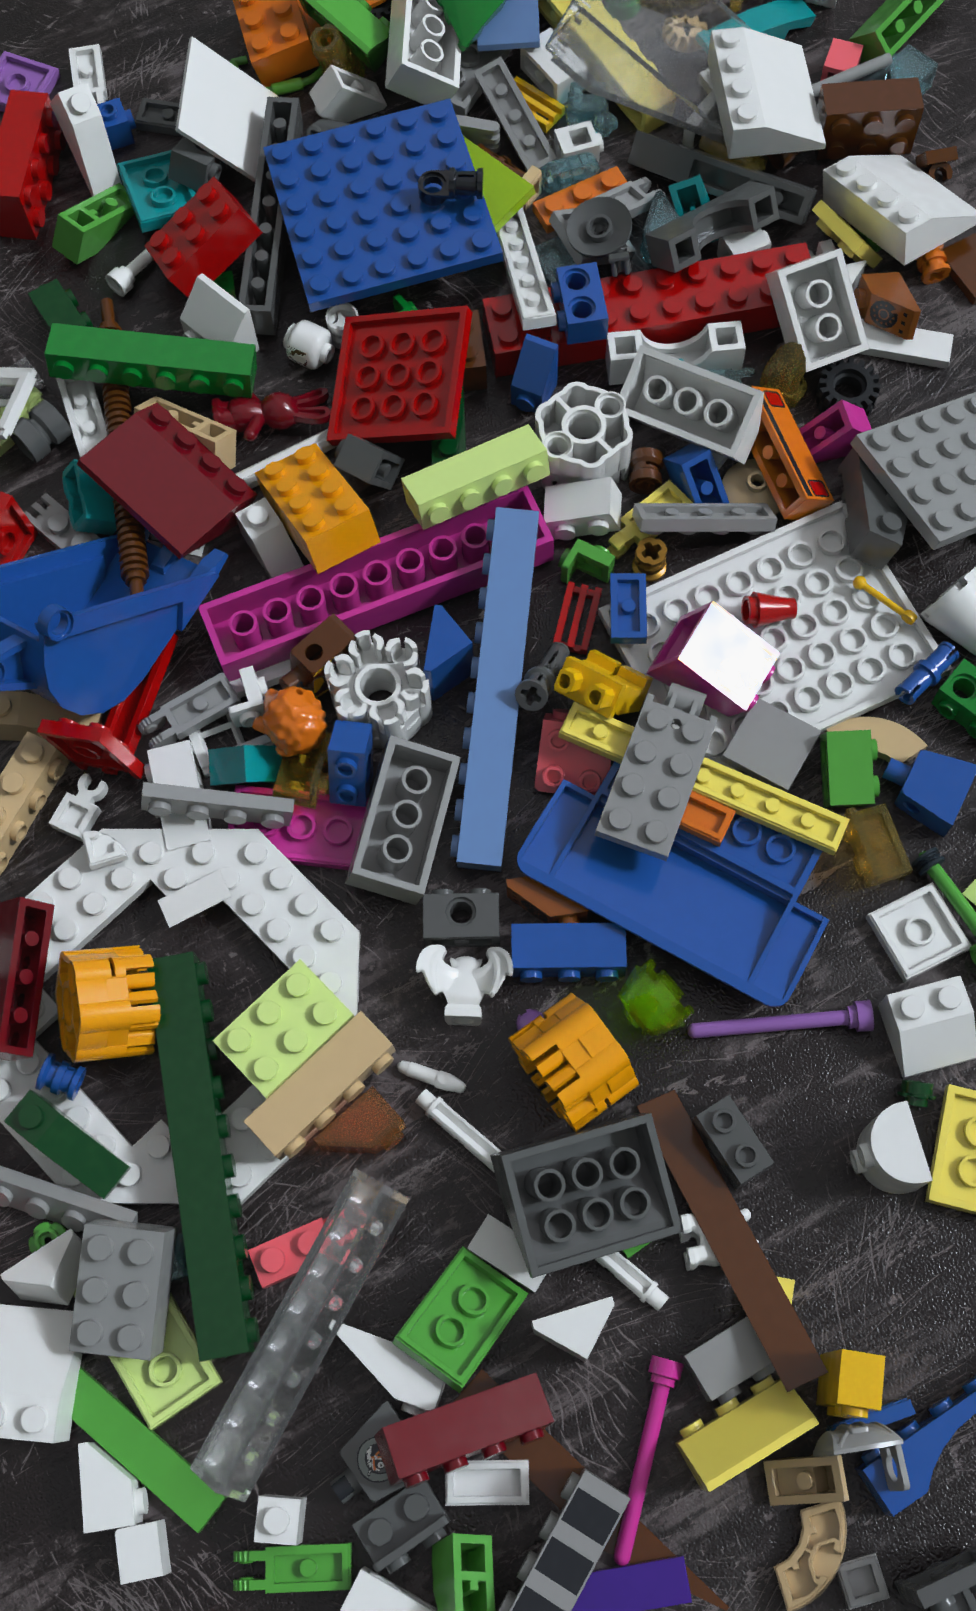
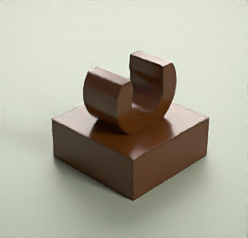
[915,146,958,181]

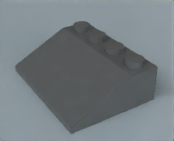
[490,1113,683,1278]

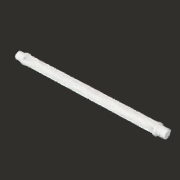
[415,1089,669,1311]

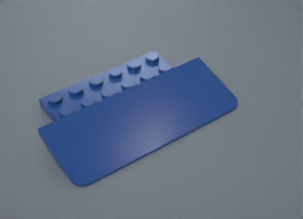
[517,761,829,1007]

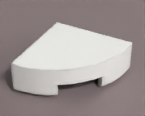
[81,831,128,870]

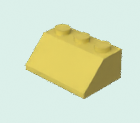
[675,1375,819,1492]

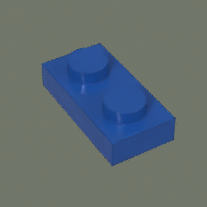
[610,573,647,644]

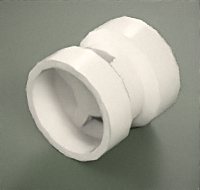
[325,303,358,349]

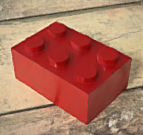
[144,176,263,298]

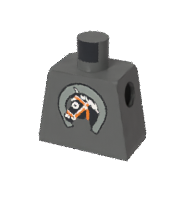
[330,1401,430,1504]

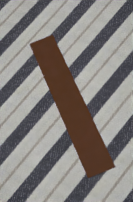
[636,1090,828,1392]
[454,1369,729,1611]

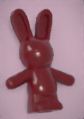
[211,388,331,442]

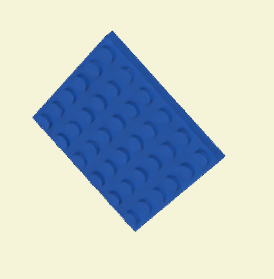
[263,98,503,312]

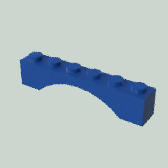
[855,1376,976,1516]

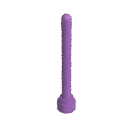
[687,1000,874,1038]

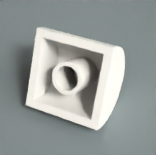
[850,1101,933,1194]

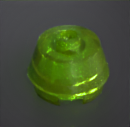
[618,959,694,1037]

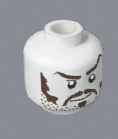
[283,320,335,370]

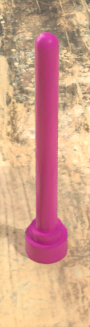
[614,1355,684,1566]

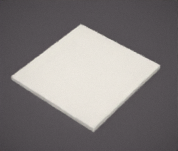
[175,36,279,182]

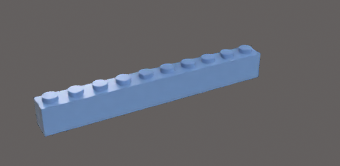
[450,507,539,872]

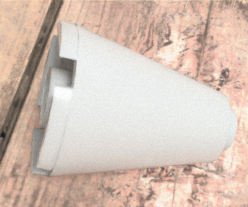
[919,567,976,656]

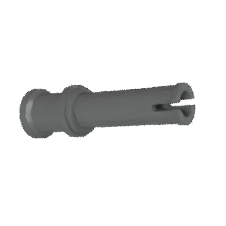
[515,642,570,711]

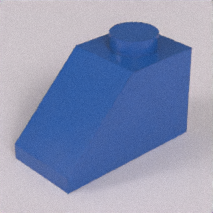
[511,333,559,413]
[663,443,729,503]

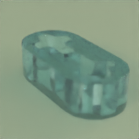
[540,152,601,194]

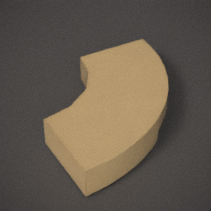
[824,717,928,764]
[774,1502,847,1611]

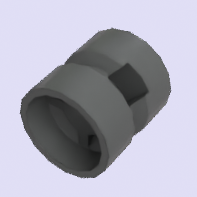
[10,399,73,464]

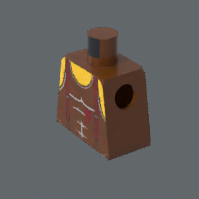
[279,613,358,698]

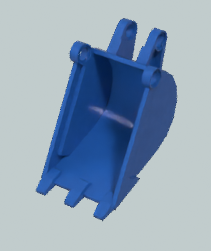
[0,527,228,715]

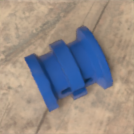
[35,1053,87,1101]

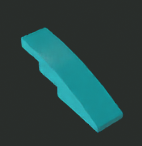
[694,0,816,57]

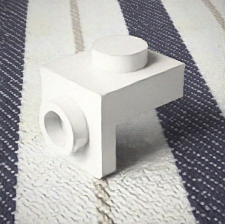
[228,665,268,727]

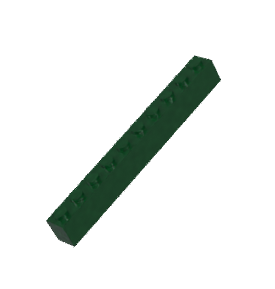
[148,951,260,1362]

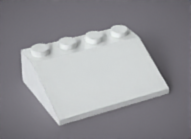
[707,27,826,159]
[823,155,976,266]
[0,1304,82,1443]

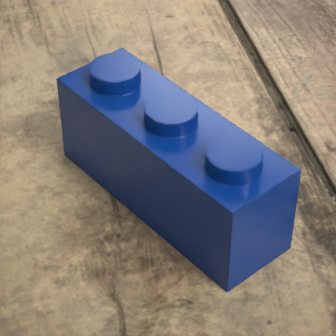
[511,923,627,983]

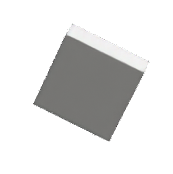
[836,1552,890,1610]

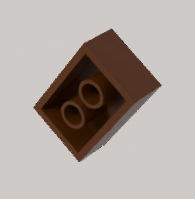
[815,77,924,160]

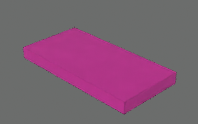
[228,785,369,870]

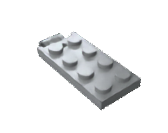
[595,682,718,861]

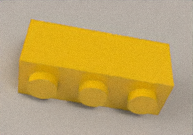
[816,1349,885,1419]

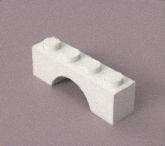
[605,321,746,385]

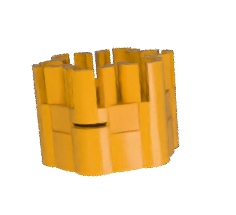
[55,945,160,1063]
[508,993,639,1132]

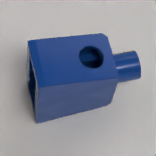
[882,750,976,837]

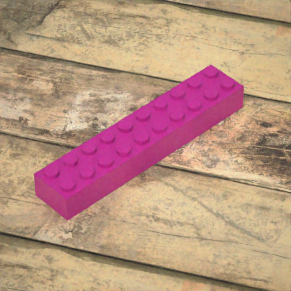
[198,485,554,682]

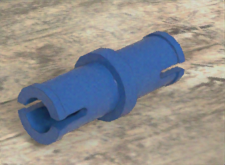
[895,641,959,705]

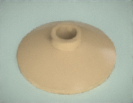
[722,459,780,515]

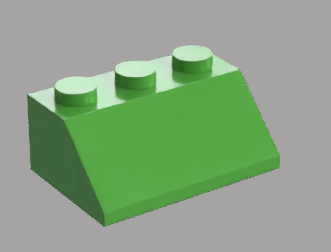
[299,0,390,73]

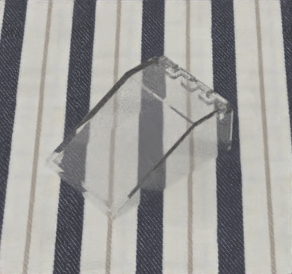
[545,0,753,144]

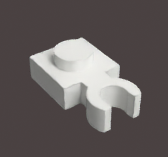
[49,773,108,842]

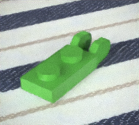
[233,1542,352,1594]

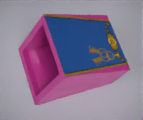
[647,601,780,717]

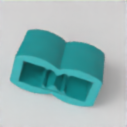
[62,459,116,536]

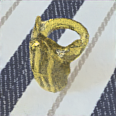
[760,342,807,408]

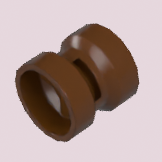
[629,447,664,495]

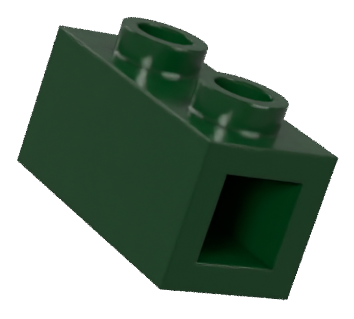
[28,278,94,333]

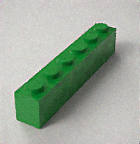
[44,323,257,398]

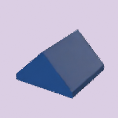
[423,605,473,701]

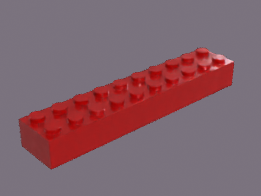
[482,242,811,377]

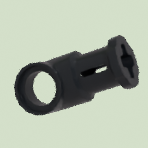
[418,167,483,206]

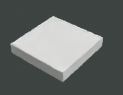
[866,882,972,983]

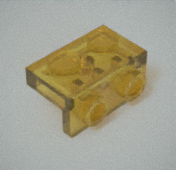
[272,732,332,809]
[842,803,913,887]

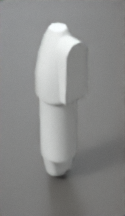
[397,1060,466,1093]

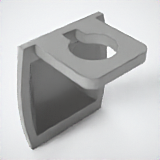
[813,1421,910,1491]

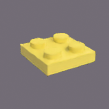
[812,200,882,269]

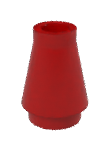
[741,592,797,628]

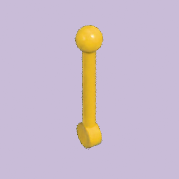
[853,576,917,625]

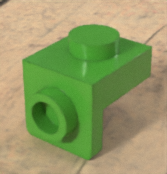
[558,539,615,584]

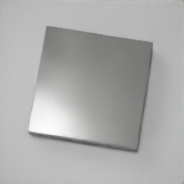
[721,698,822,792]

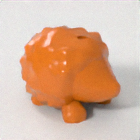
[252,686,328,757]

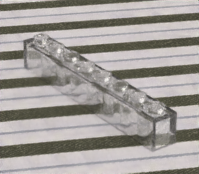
[190,1168,410,1502]

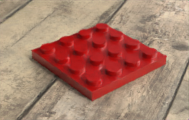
[327,305,473,446]

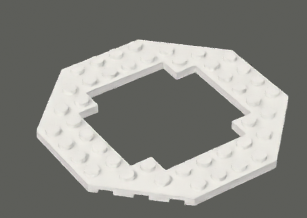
[0,829,361,1205]

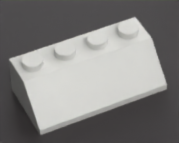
[620,345,764,465]

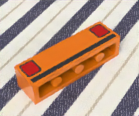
[751,386,834,520]

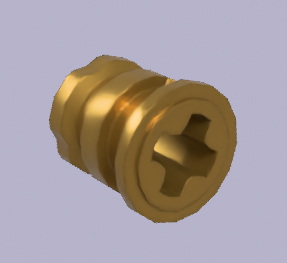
[632,537,667,582]

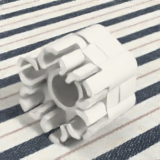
[535,382,633,489]
[324,630,433,749]

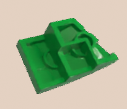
[436,0,507,52]

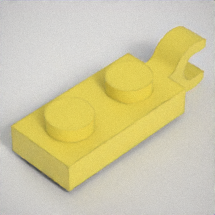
[607,480,693,559]

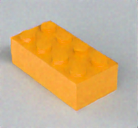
[255,443,381,574]

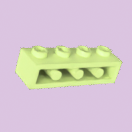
[401,424,550,530]

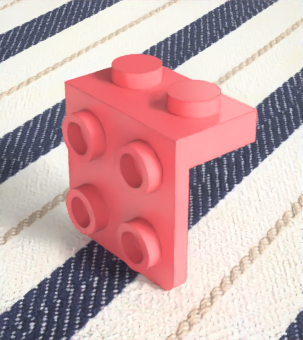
[534,709,611,795]

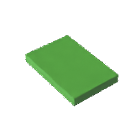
[392,1246,528,1394]

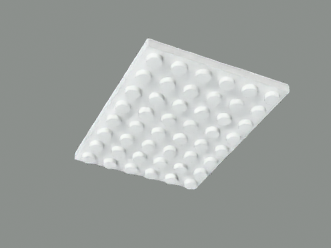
[598,500,953,772]

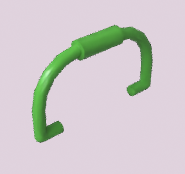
[230,38,328,96]

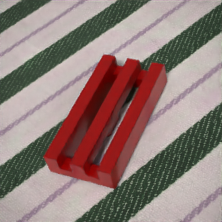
[553,581,602,655]

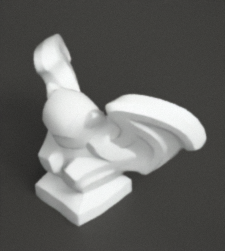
[416,944,513,1026]

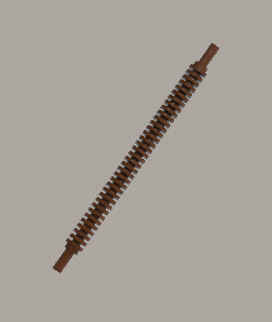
[98,298,150,595]

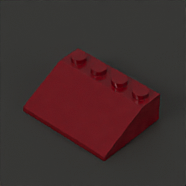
[77,402,258,559]

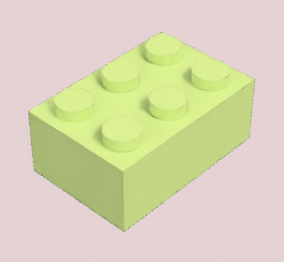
[212,959,354,1099]

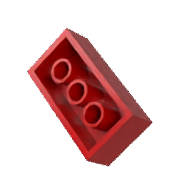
[0,90,66,240]

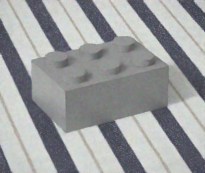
[69,1218,178,1361]

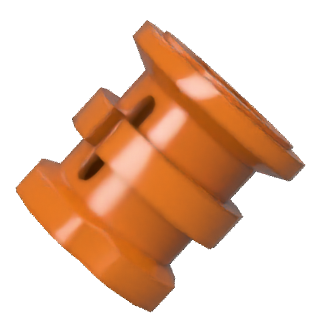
[915,244,951,285]

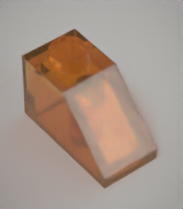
[313,1086,406,1154]

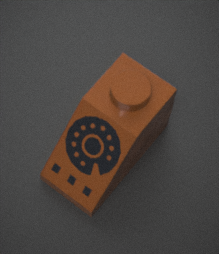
[854,272,921,340]
[506,876,588,923]

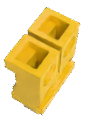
[554,649,653,719]

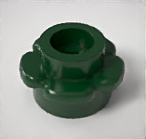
[897,1080,937,1107]

